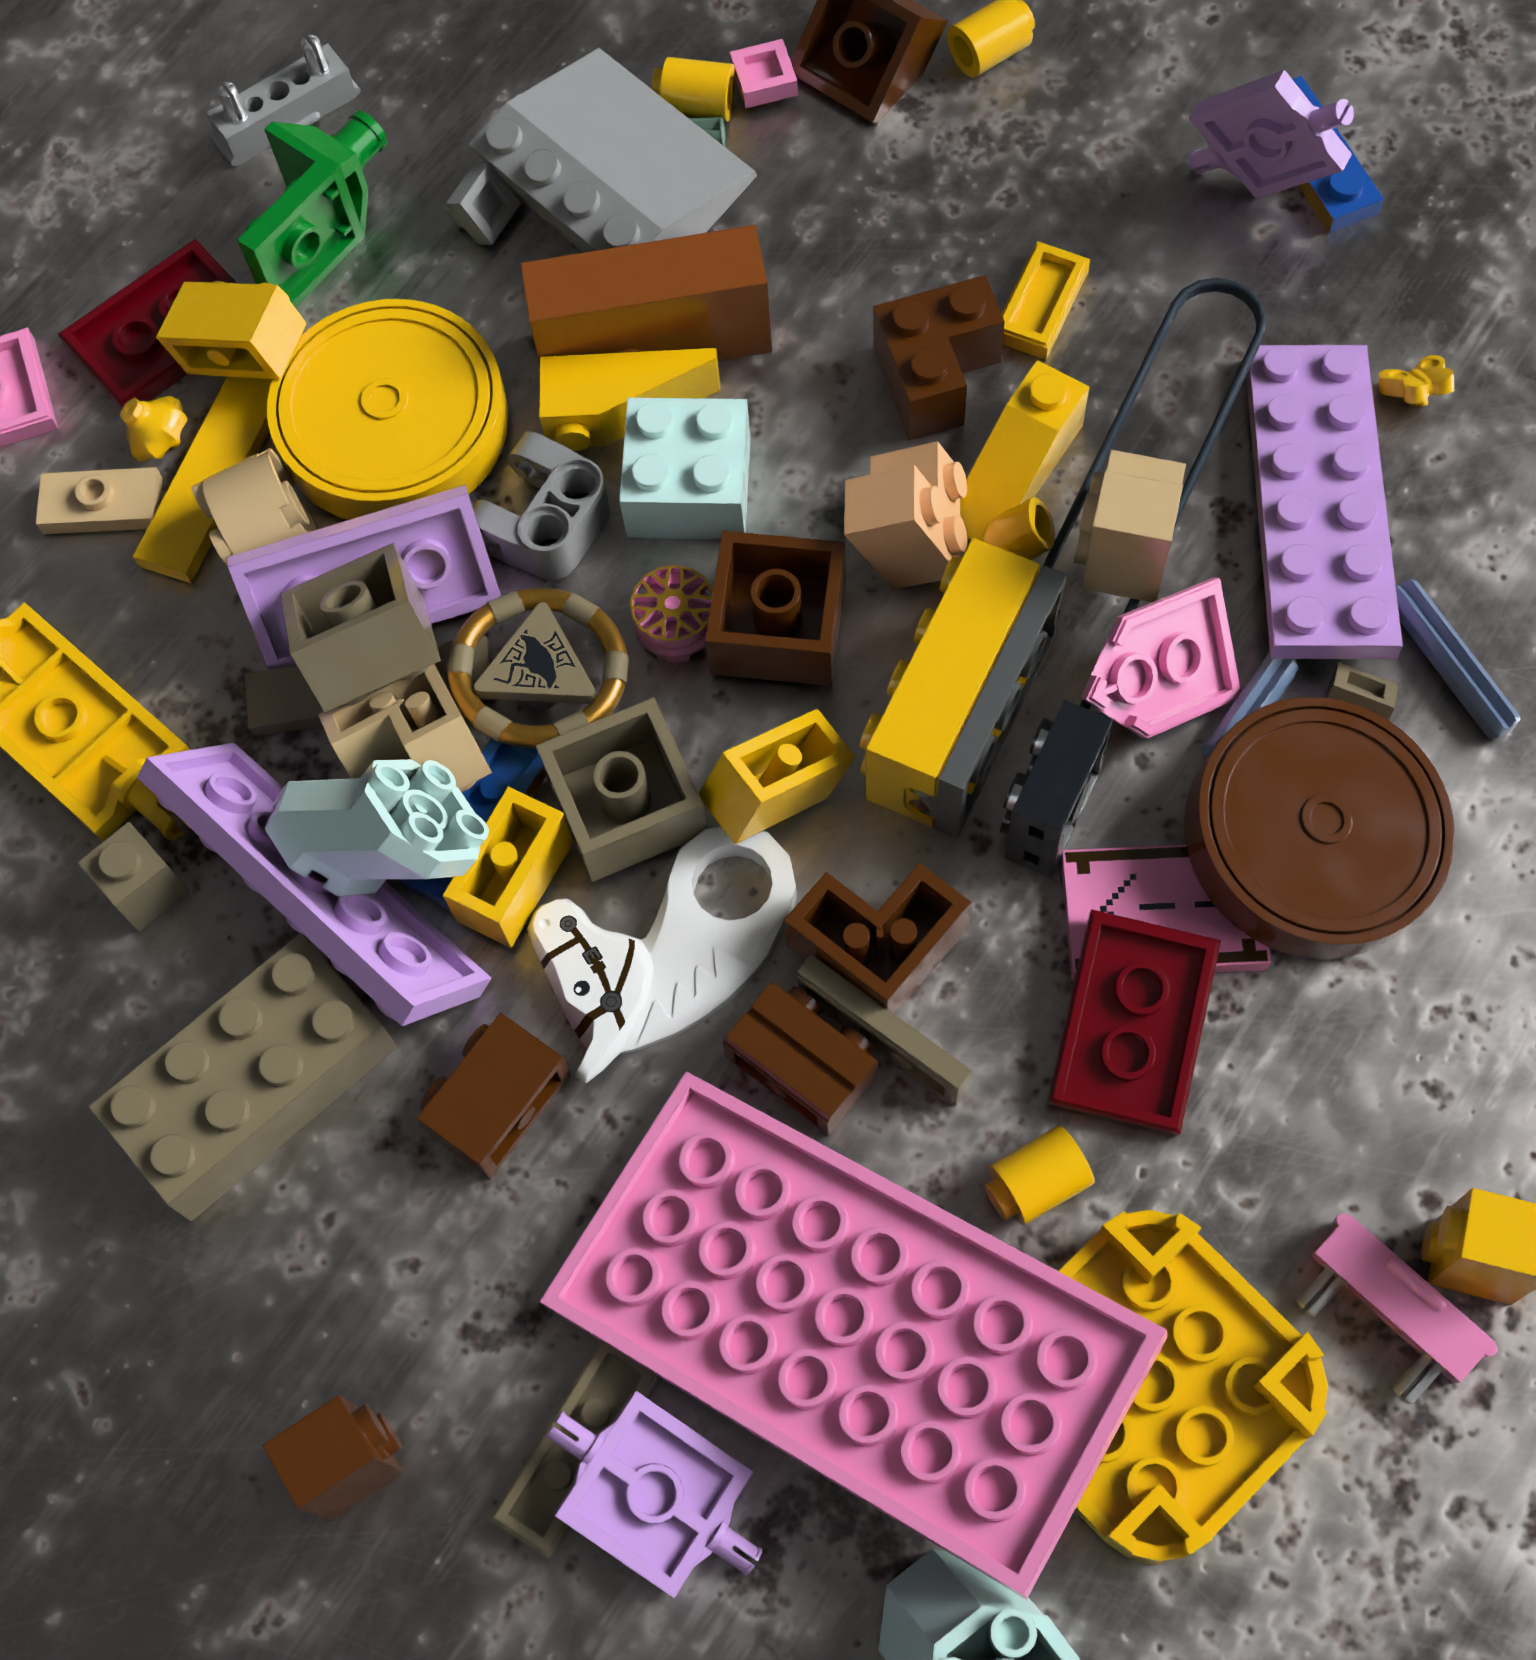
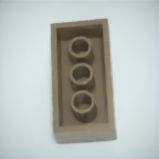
[88,933,398,1222]

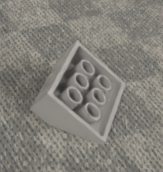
[469,48,757,253]

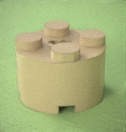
[191,449,319,565]

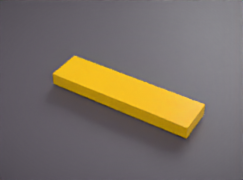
[133,377,272,583]

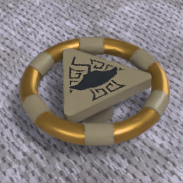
[447,588,629,749]

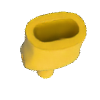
[961,497,1055,560]

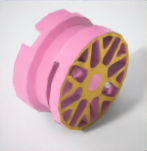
[630,565,713,663]

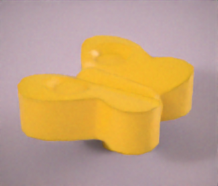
[1378,355,1454,407]

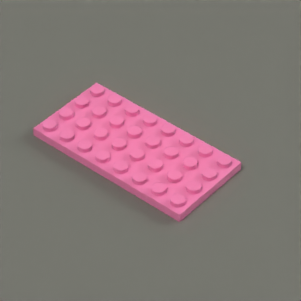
[540,1071,1168,1600]

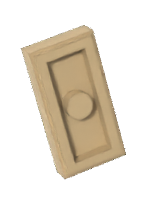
[36,467,163,535]

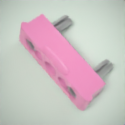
[1296,1213,1498,1404]

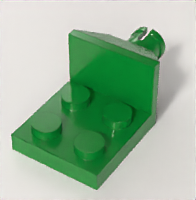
[237,110,388,308]

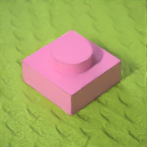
[730,39,798,109]

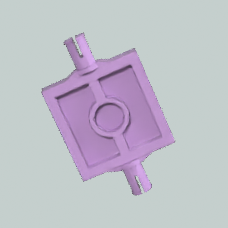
[1189,70,1354,199]
[545,1391,762,1598]

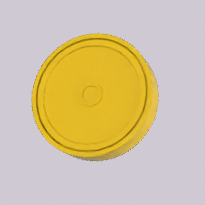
[267,299,509,520]

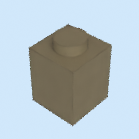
[77,822,189,932]

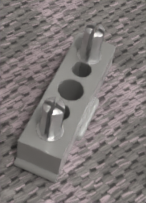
[206,35,361,166]

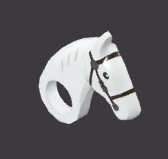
[527,826,797,1084]

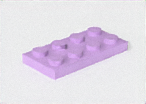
[227,485,501,670]

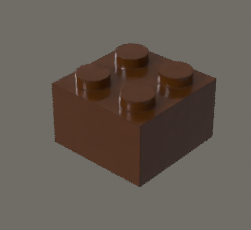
[705,531,846,686]

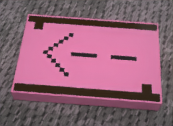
[1060,845,1271,979]

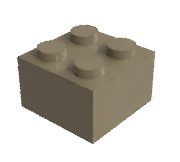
[280,542,441,712]
[536,697,708,882]

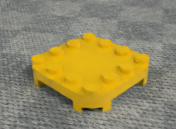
[1059,1210,1328,1565]

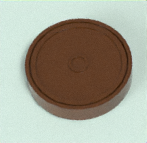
[1184,697,1455,959]

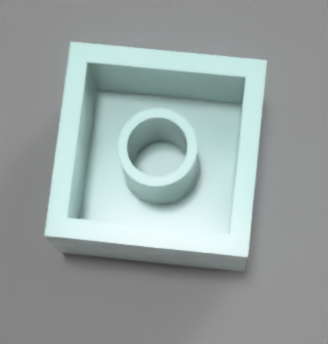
[619,397,751,540]

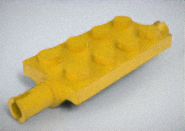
[0,602,190,842]

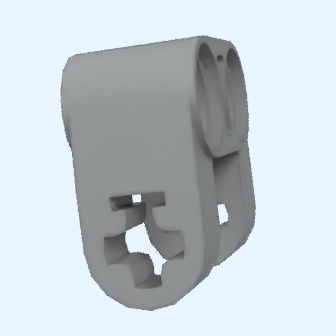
[473,432,610,581]

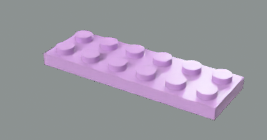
[1246,345,1403,659]
[137,743,491,1026]

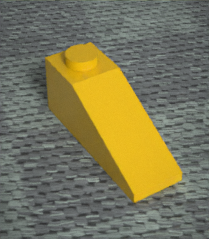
[539,348,720,451]
[960,360,1089,545]

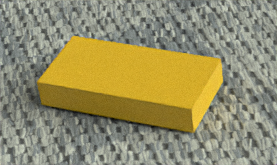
[1002,241,1090,360]

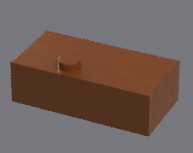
[521,224,772,363]

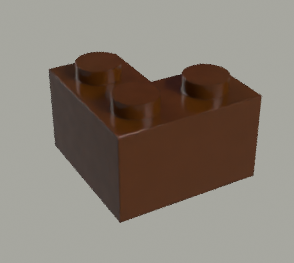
[873,275,1005,441]
[784,863,972,1015]

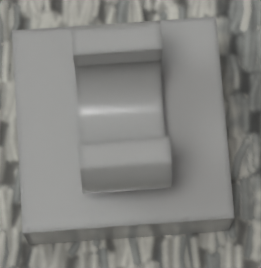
[443,162,521,245]

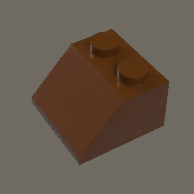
[791,0,948,123]

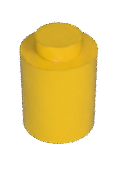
[947,0,1035,78]
[651,57,735,122]
[984,1125,1095,1226]

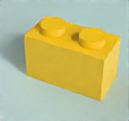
[156,281,307,379]
[698,708,856,844]
[443,787,574,948]
[1421,1188,1536,1305]

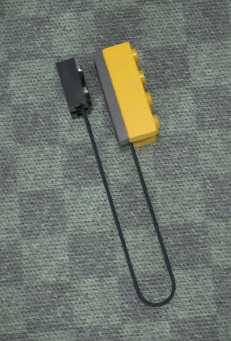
[860,278,1267,878]

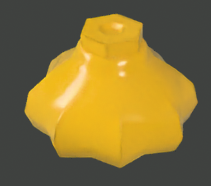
[119,396,188,463]

